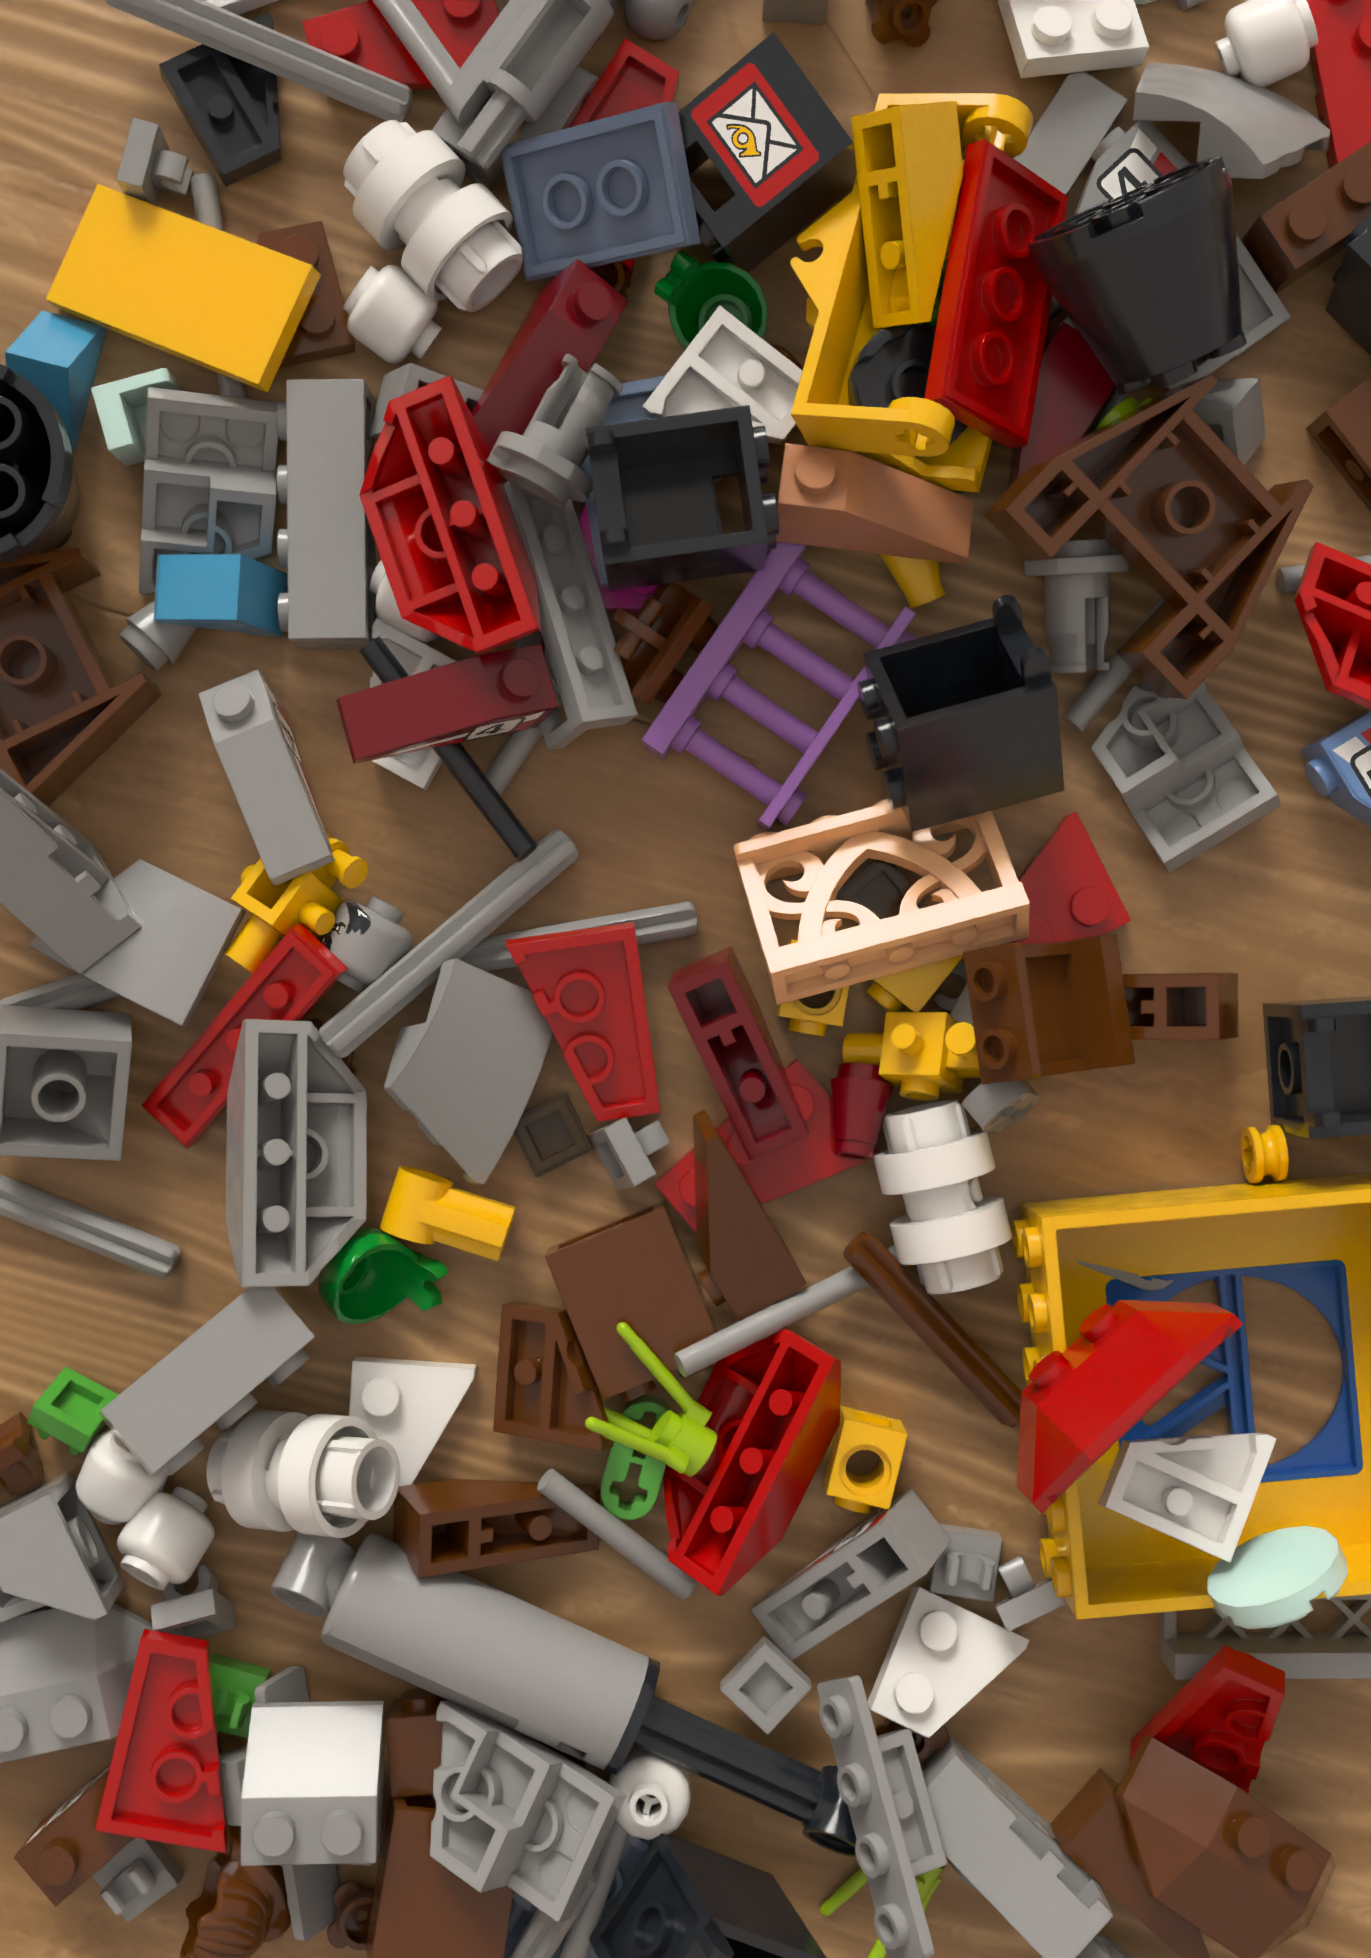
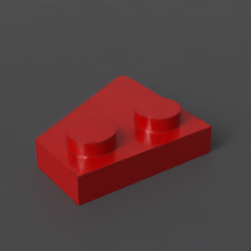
[1001,812,1131,945]

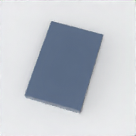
[501,102,701,282]

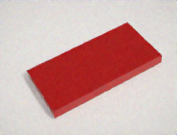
[924,139,1068,449]

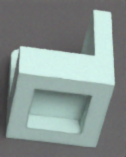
[91,368,183,466]

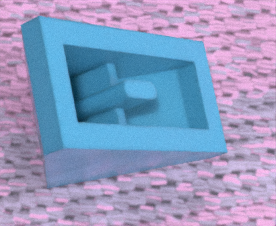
[5,310,107,452]
[153,554,287,638]

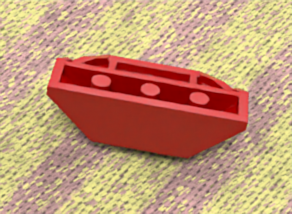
[359,375,541,654]
[1294,542,1371,709]
[1017,1300,1243,1514]
[663,1328,841,1596]

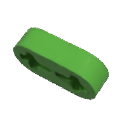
[600,1395,672,1520]

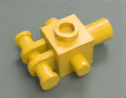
[224,832,368,974]
[842,1012,981,1101]

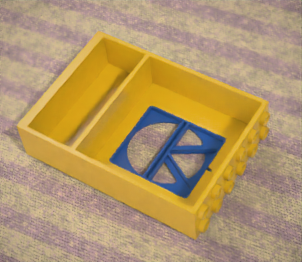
[1011,1172,1371,1620]

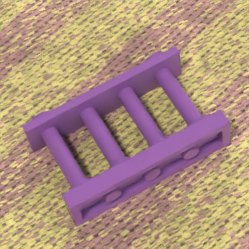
[641,542,916,832]

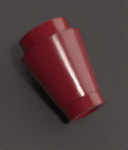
[830,1062,894,1161]

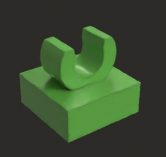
[27,1366,118,1456]
[210,1653,271,1739]

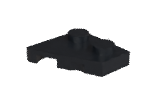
[159,13,282,187]

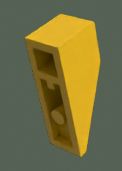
[851,101,963,329]

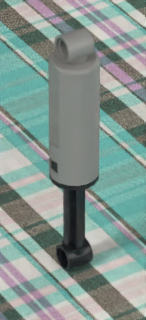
[269,1532,857,1857]

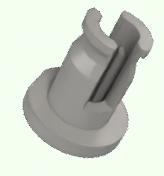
[486,354,623,508]
[1024,539,1129,673]

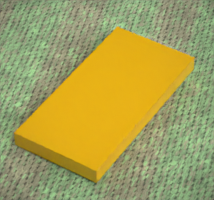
[46,184,321,393]

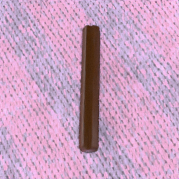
[843,1232,1021,1427]

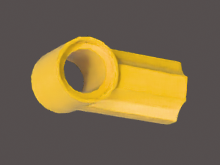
[379,1166,516,1261]

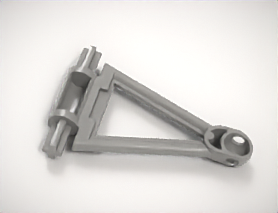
[372,0,615,170]

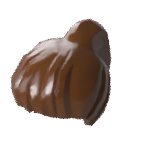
[180,1817,292,1958]

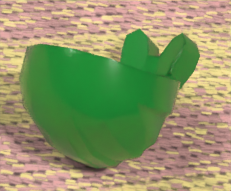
[654,249,768,350]
[318,1228,449,1325]

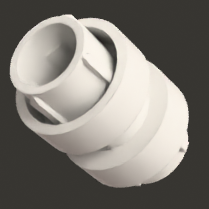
[343,120,523,312]
[873,1099,1012,1294]
[207,1410,400,1538]

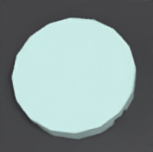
[1208,1526,1348,1629]

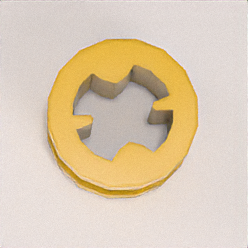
[1240,1125,1289,1184]

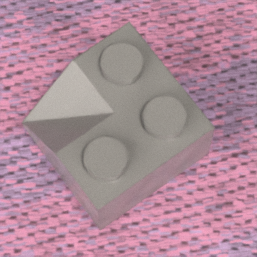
[0,1005,132,1161]

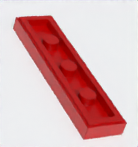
[141,923,348,1149]

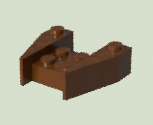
[984,374,1314,699]
[0,548,162,806]

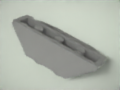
[225,1019,367,1287]
[0,1604,153,1763]

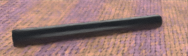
[359,636,537,859]

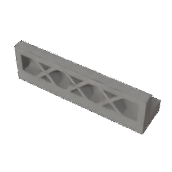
[504,481,638,750]
[1160,1594,1371,1680]

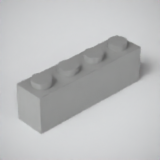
[276,379,376,649]

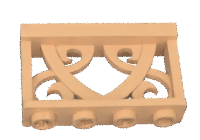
[733,799,1030,1005]

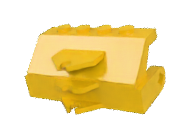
[790,93,1033,493]

